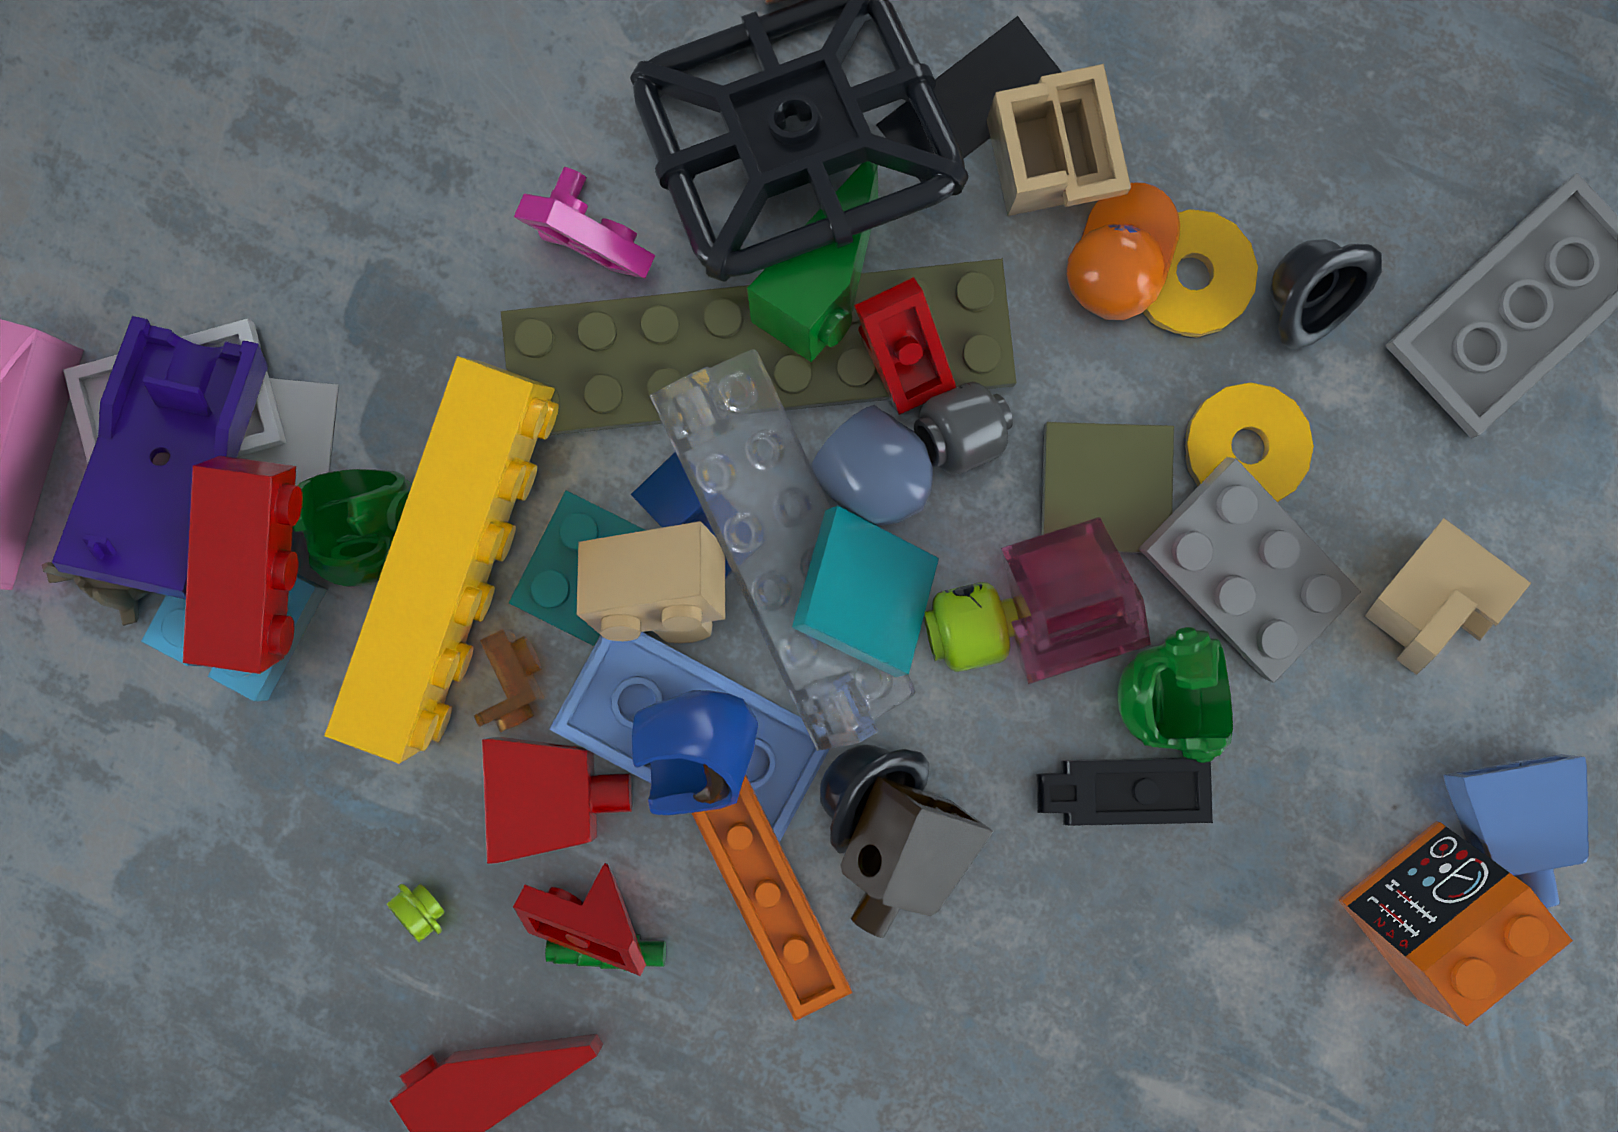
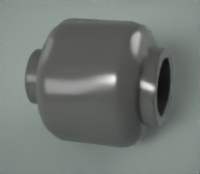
[914,382,1013,474]

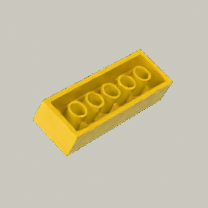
[324,356,559,764]

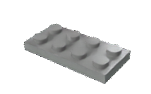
[1386,173,1618,438]

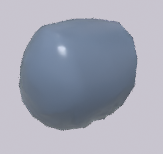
[811,405,933,526]

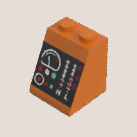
[1339,821,1573,1026]

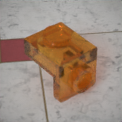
[474,629,545,733]

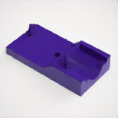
[52,316,268,600]

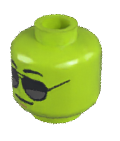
[924,582,1021,672]

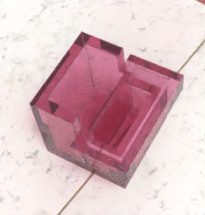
[1001,517,1151,684]

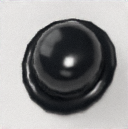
[1270,239,1382,349]
[820,744,929,854]

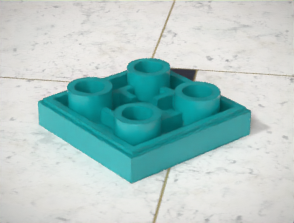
[792,505,939,677]

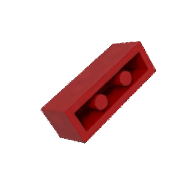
[183,456,303,674]

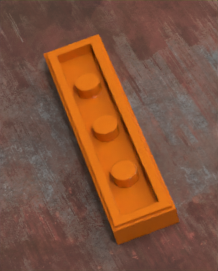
[692,774,852,1021]

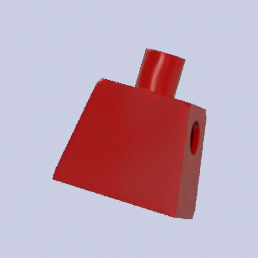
[482,737,632,864]

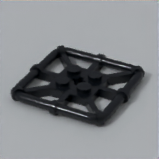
[630,0,969,282]

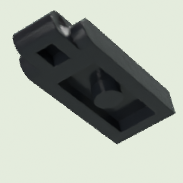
[1036,758,1213,826]

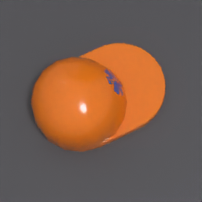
[1066,182,1180,320]

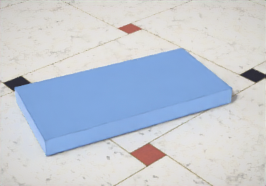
[549,632,836,842]

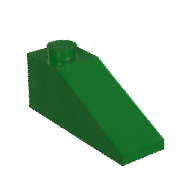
[747,162,878,362]

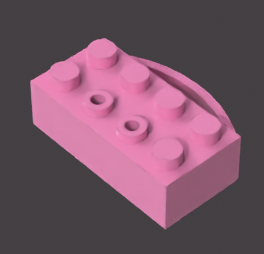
[0,319,84,590]

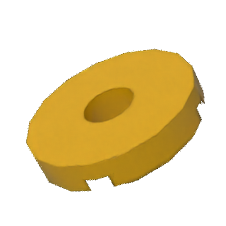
[1143,209,1258,338]
[1185,382,1314,502]

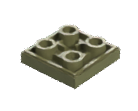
[1041,422,1174,553]

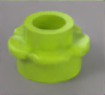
[386,883,445,943]

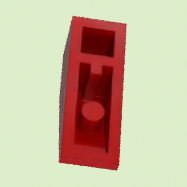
[389,1034,603,1132]

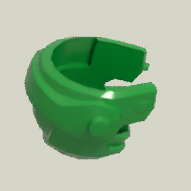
[293,469,412,587]
[1117,627,1233,763]

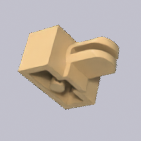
[577,521,725,643]

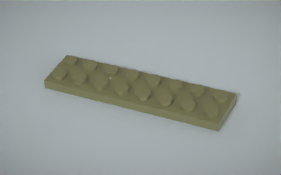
[500,258,1017,436]

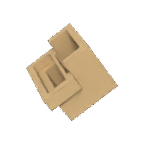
[987,64,1131,216]
[1365,518,1531,675]

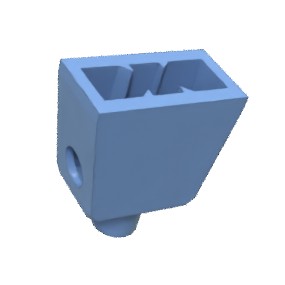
[1444,754,1589,908]

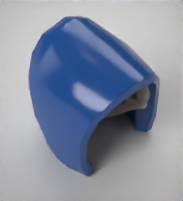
[632,690,758,815]

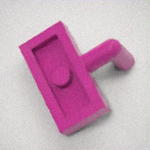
[514,167,655,278]

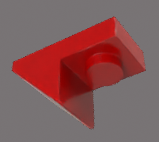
[854,277,957,415]
[513,863,646,976]

